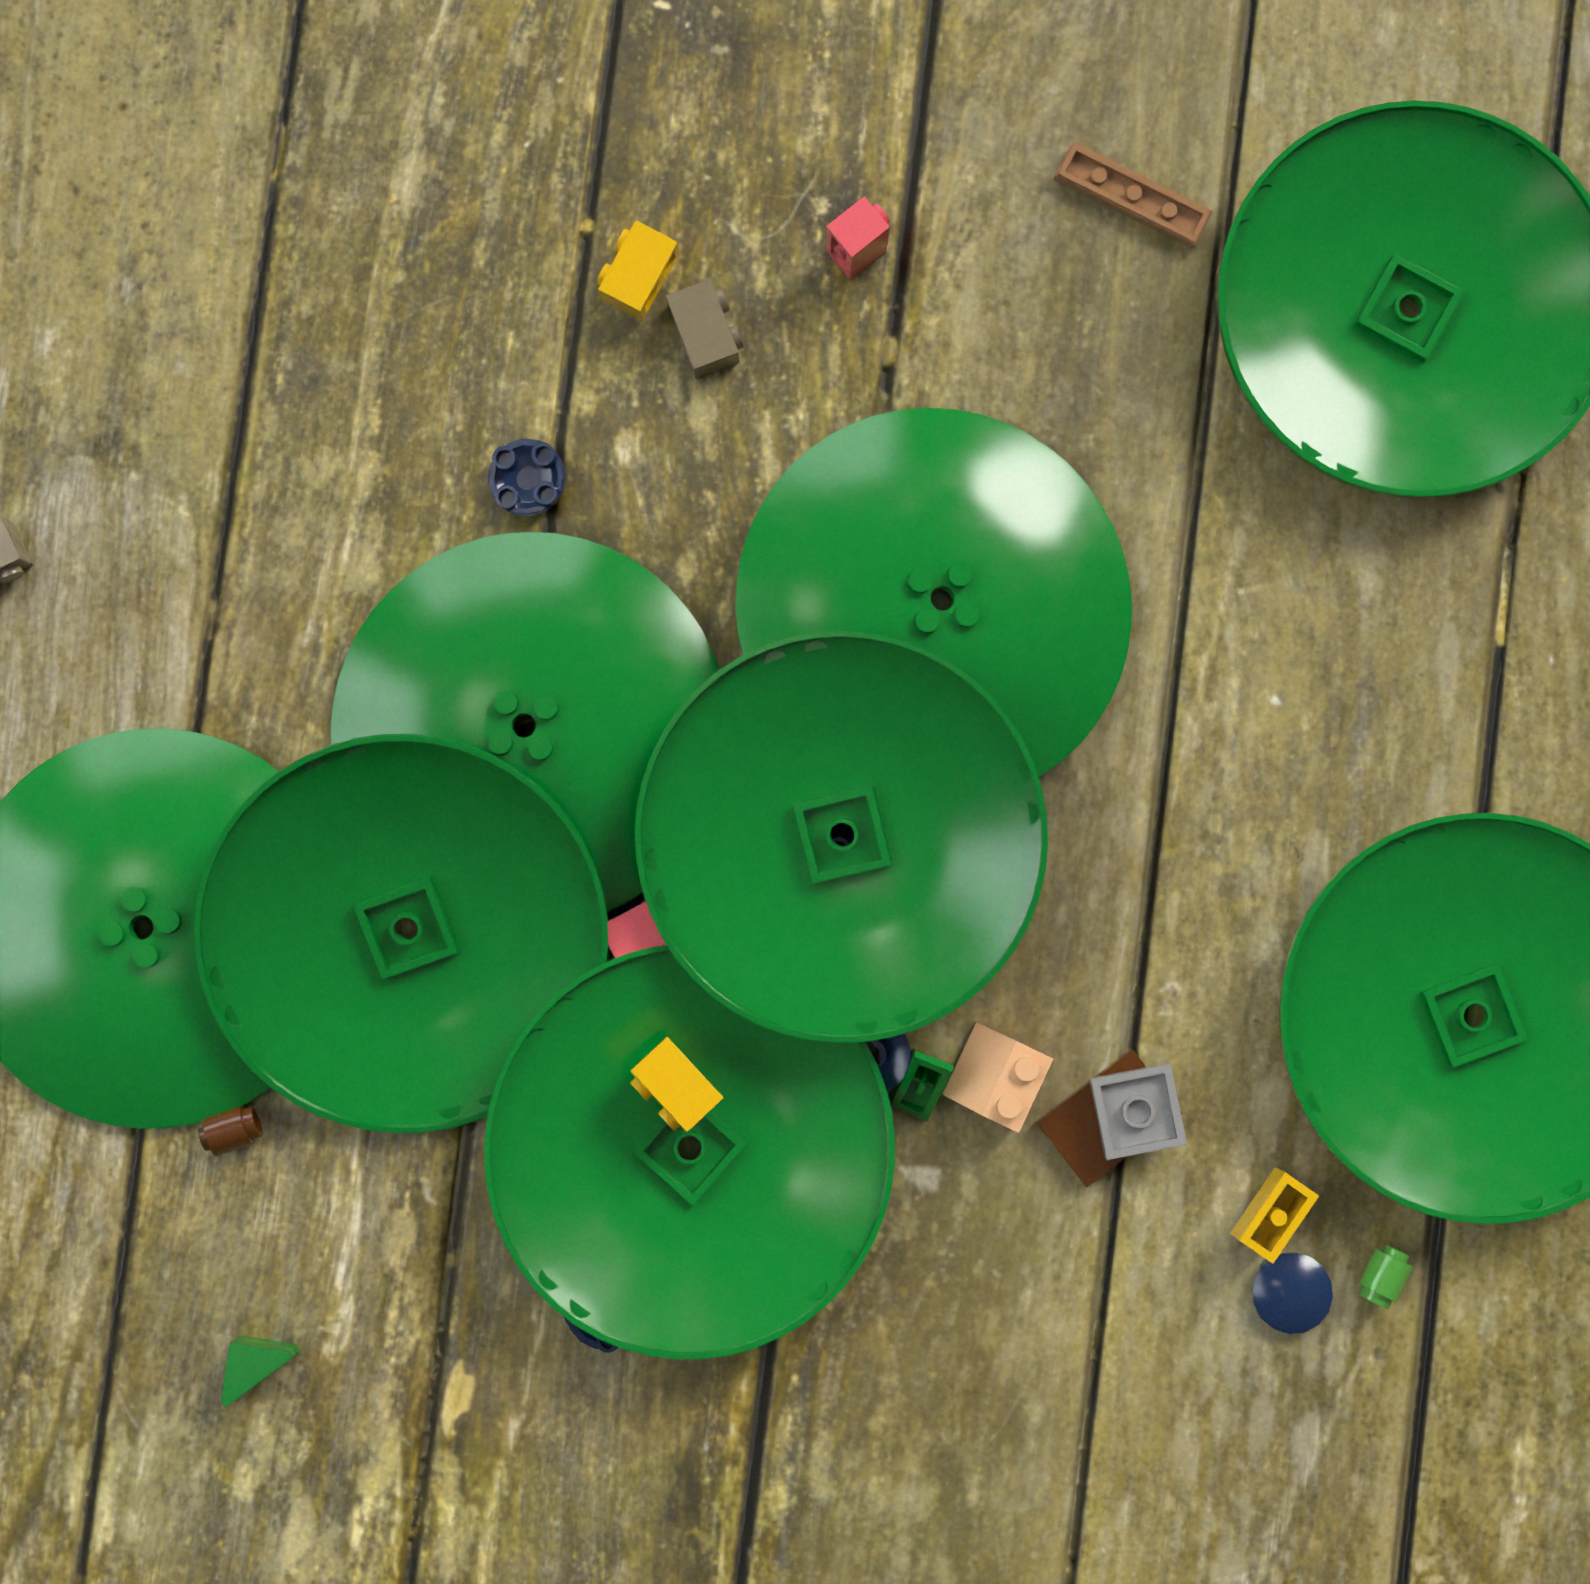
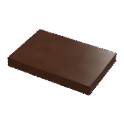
[1036,1049,1182,1188]

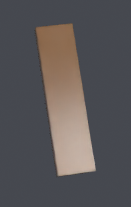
[1053,141,1213,249]

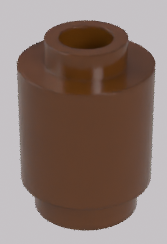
[198,1106,263,1157]

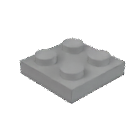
[1089,1063,1187,1160]

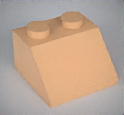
[942,1022,1053,1133]

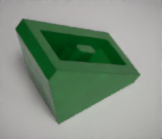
[890,1048,954,1121]
[221,1336,301,1408]

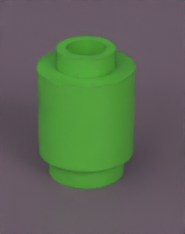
[1358,1245,1413,1309]

